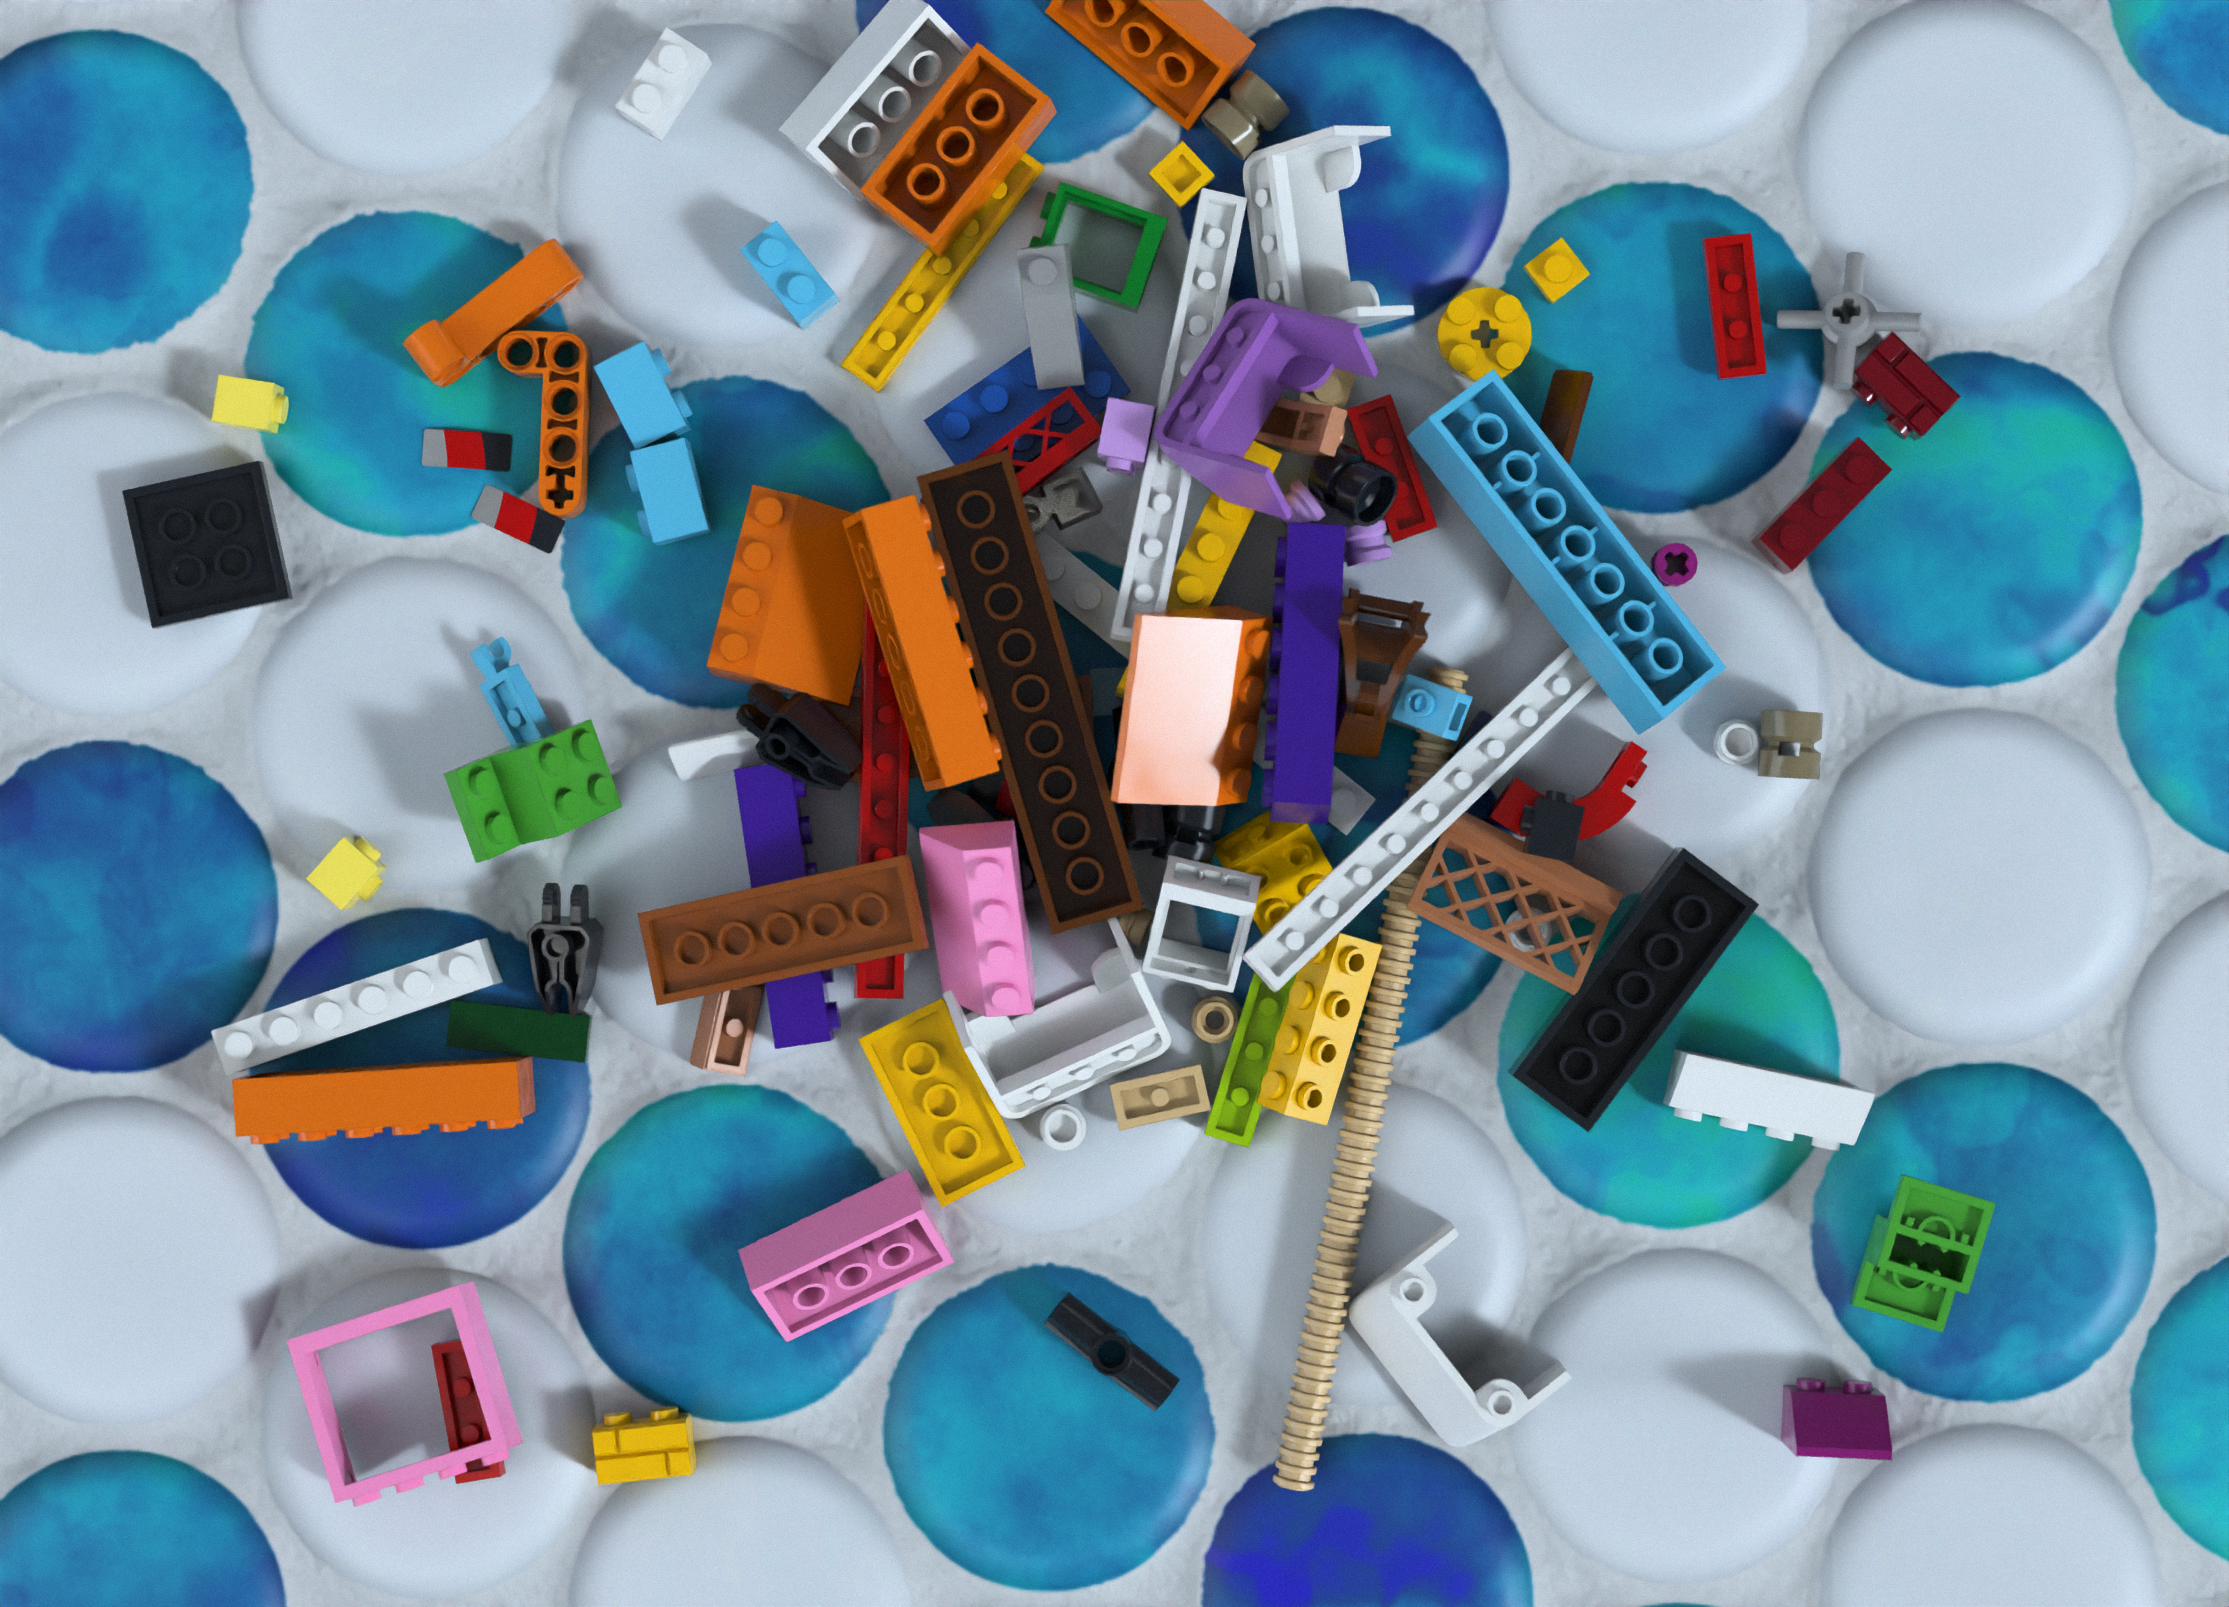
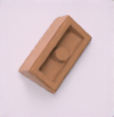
[690,984,764,1077]

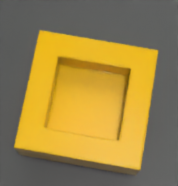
[1148,141,1215,210]
[1523,237,1590,305]

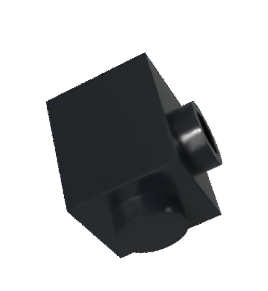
[1519,790,1585,863]

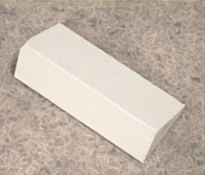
[668,729,767,781]

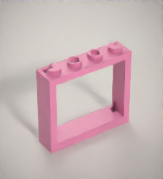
[286,1281,523,1507]

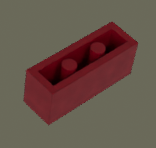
[1751,437,1892,574]

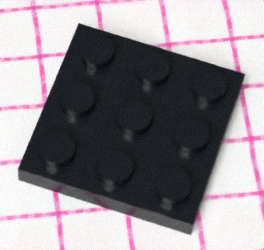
[122,461,293,629]

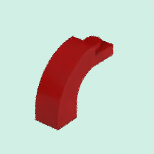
[1486,741,1647,841]

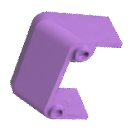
[1154,298,1379,520]

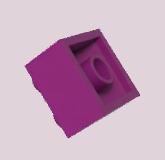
[1781,1378,1892,1460]

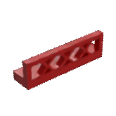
[919,387,1102,504]

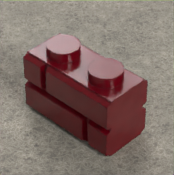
[1850,331,1961,441]

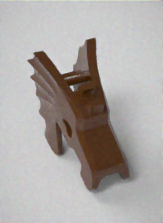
[1334,588,1431,760]

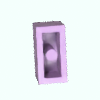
[1097,397,1156,476]

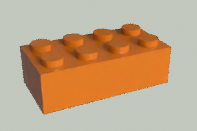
[860,42,1057,259]

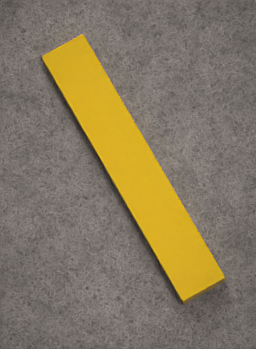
[840,152,1045,393]

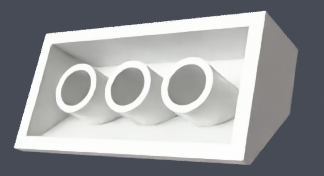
[779,0,971,202]
[1663,1048,1874,1151]

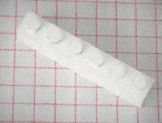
[211,938,503,1076]

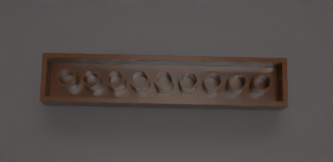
[916,450,1144,935]

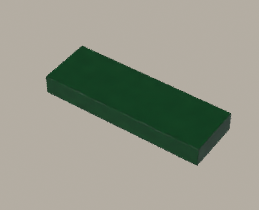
[446,999,592,1063]

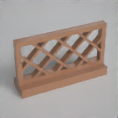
[1406,812,1624,996]

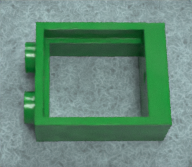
[1029,182,1167,314]

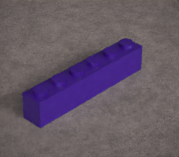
[734,764,841,1049]

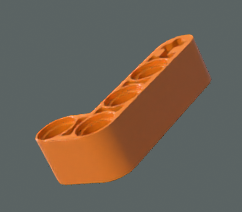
[403,238,584,388]
[497,330,593,519]

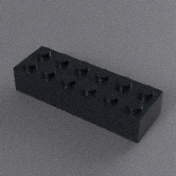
[1508,847,1759,1132]

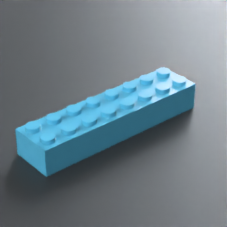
[1406,369,1727,735]

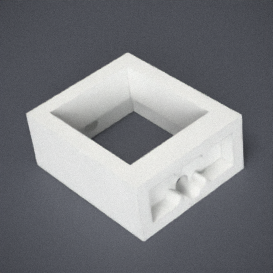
[1142,855,1261,993]

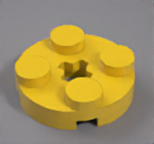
[1437,287,1532,382]

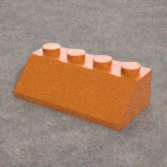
[1045,0,1256,131]

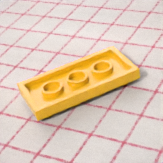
[858,997,1026,1208]

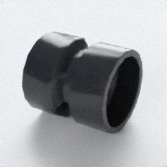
[1308,443,1398,527]
[1151,804,1227,865]

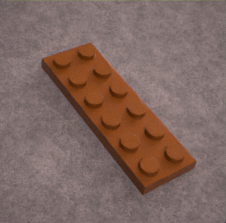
[637,854,929,1006]

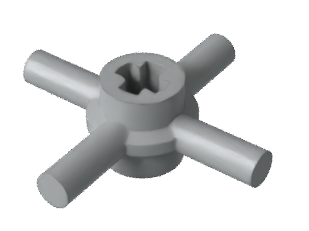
[1777,252,1922,390]

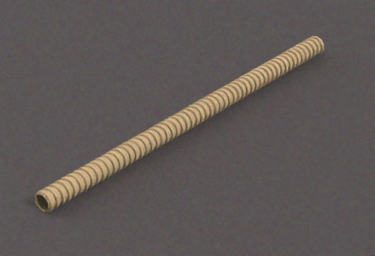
[1273,666,1469,1491]

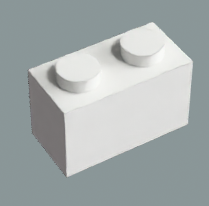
[615,27,712,142]

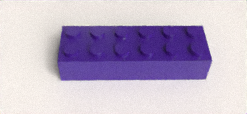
[1261,522,1346,825]

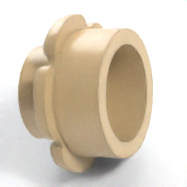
[1119,902,1155,947]

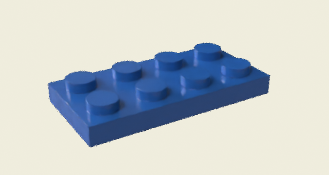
[924,314,1131,473]

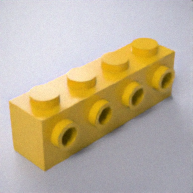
[1257,932,1383,1125]

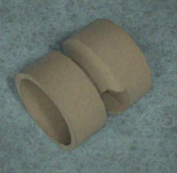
[1201,69,1290,160]
[1758,710,1823,779]

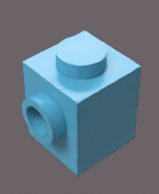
[1392,674,1473,741]

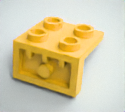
[1214,810,1333,936]

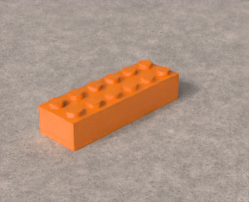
[842,494,1002,792]
[232,1056,535,1144]

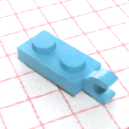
[471,637,555,745]

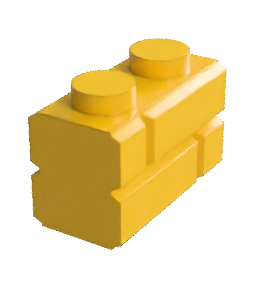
[592,1406,697,1485]

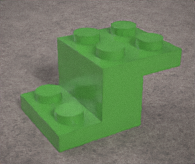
[444,719,622,863]
[1850,1174,1996,1333]

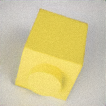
[211,375,289,434]

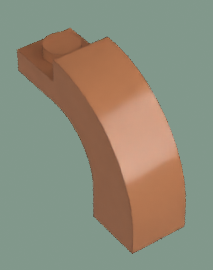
[1254,397,1348,458]

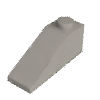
[1017,243,1085,390]

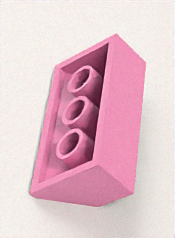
[919,820,1036,1017]
[738,1169,954,1343]

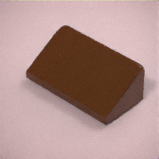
[1539,370,1594,464]

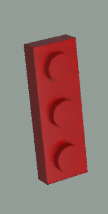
[1702,233,1767,381]
[1346,394,1438,544]
[431,1339,506,1484]

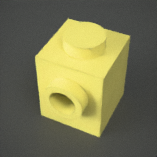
[306,836,387,910]

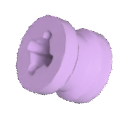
[1278,479,1326,529]
[1345,520,1393,567]

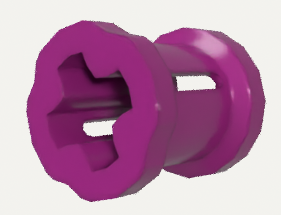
[1650,543,1698,587]

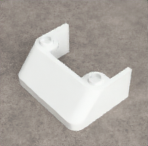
[1243,126,1414,328]
[942,916,1171,1119]
[1348,1221,1572,1447]

